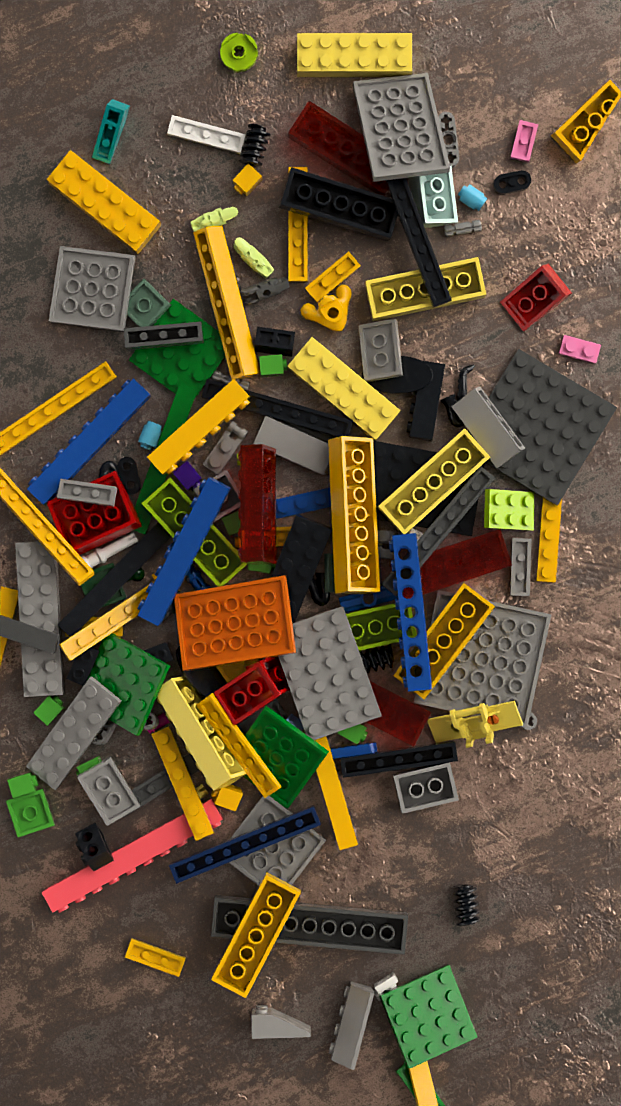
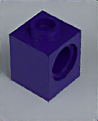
[172,461,203,491]

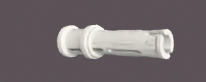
[81,532,138,569]

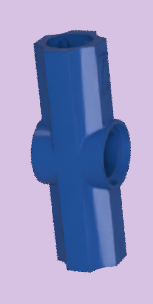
[339,586,398,613]

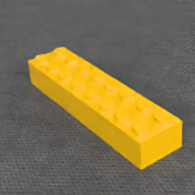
[328,436,380,594]

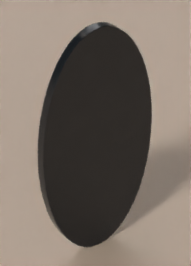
[362,356,433,394]
[176,646,227,698]

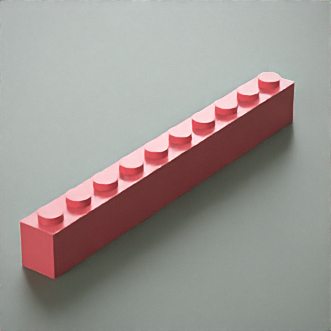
[42,798,223,913]

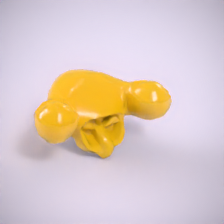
[300,284,352,331]

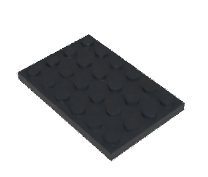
[373,441,485,536]

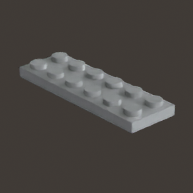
[26,677,122,790]

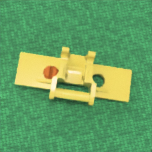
[427,701,523,748]

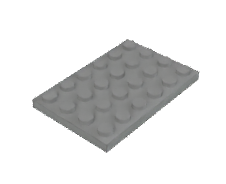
[353,73,450,182]
[278,606,382,740]

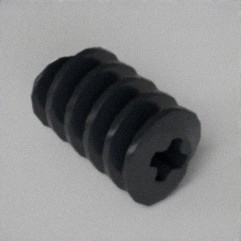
[238,124,271,167]
[359,644,394,673]
[453,884,480,926]

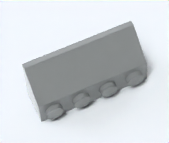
[329,981,374,1070]

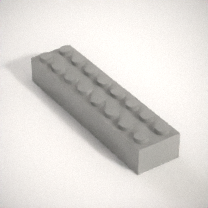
[15,541,65,697]

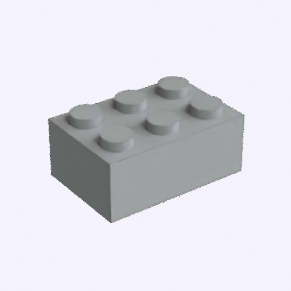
[392,762,459,814]

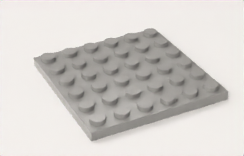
[414,590,552,728]

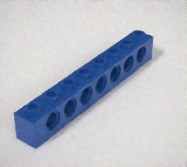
[389,533,432,692]

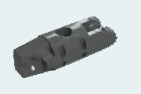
[240,277,290,306]

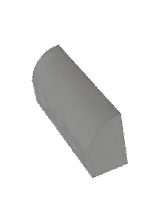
[451,387,525,468]
[253,416,329,475]

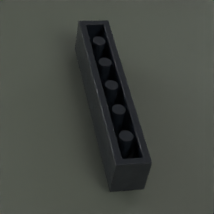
[340,741,458,778]

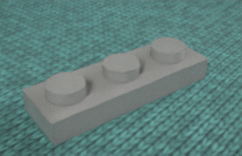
[57,479,117,507]
[510,538,532,596]

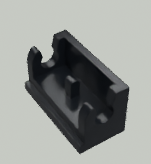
[254,326,295,357]

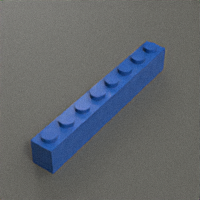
[27,378,151,506]
[137,477,231,626]

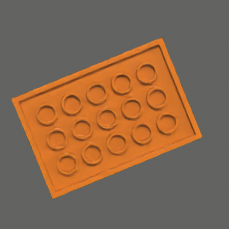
[174,575,296,671]

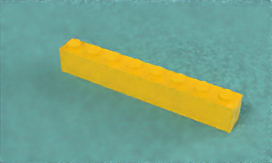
[193,226,260,380]

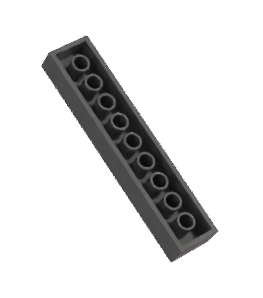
[211,895,408,955]

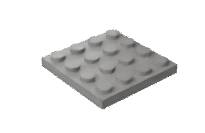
[49,246,136,332]
[229,796,326,885]

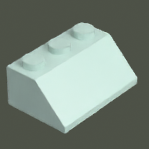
[408,166,458,228]

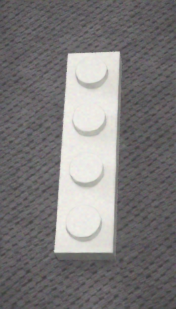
[167,115,246,154]

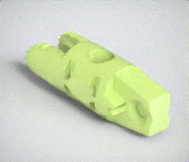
[191,206,239,232]
[233,237,274,279]

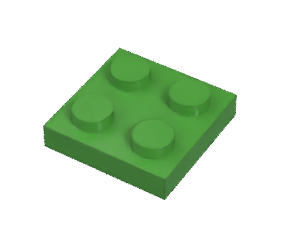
[6,788,55,837]

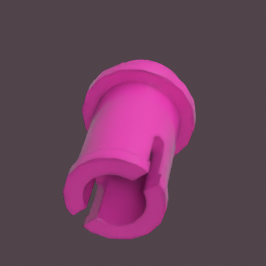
[147,712,170,734]

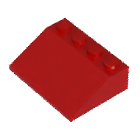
[46,471,142,555]

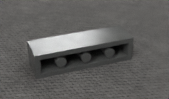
[124,322,204,351]

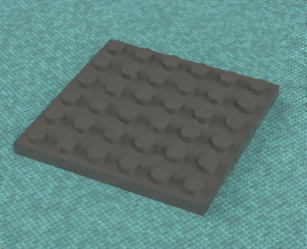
[468,349,617,506]

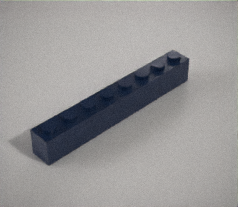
[169,805,321,884]

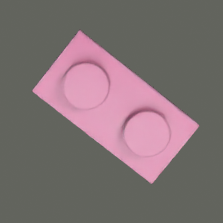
[510,120,538,163]
[559,335,601,364]

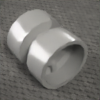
[377,530,399,559]

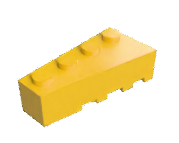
[551,80,621,163]

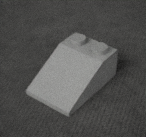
[251,1005,311,1039]

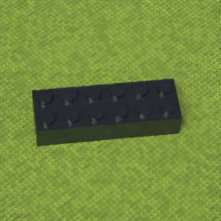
[279,167,398,241]
[271,514,332,624]

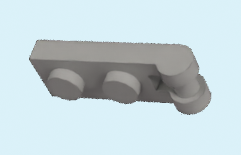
[202,421,249,475]

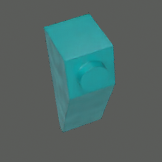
[92,99,130,164]

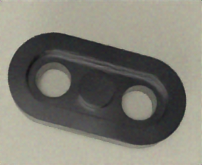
[493,170,531,195]
[117,457,141,495]

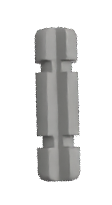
[444,220,482,237]
[212,371,249,390]

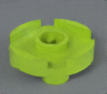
[220,33,258,73]

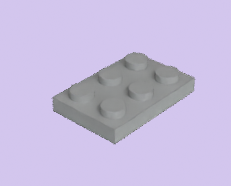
[359,319,403,382]
[77,756,140,826]

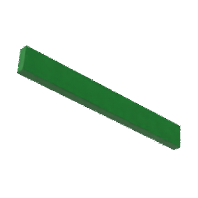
[134,384,198,535]

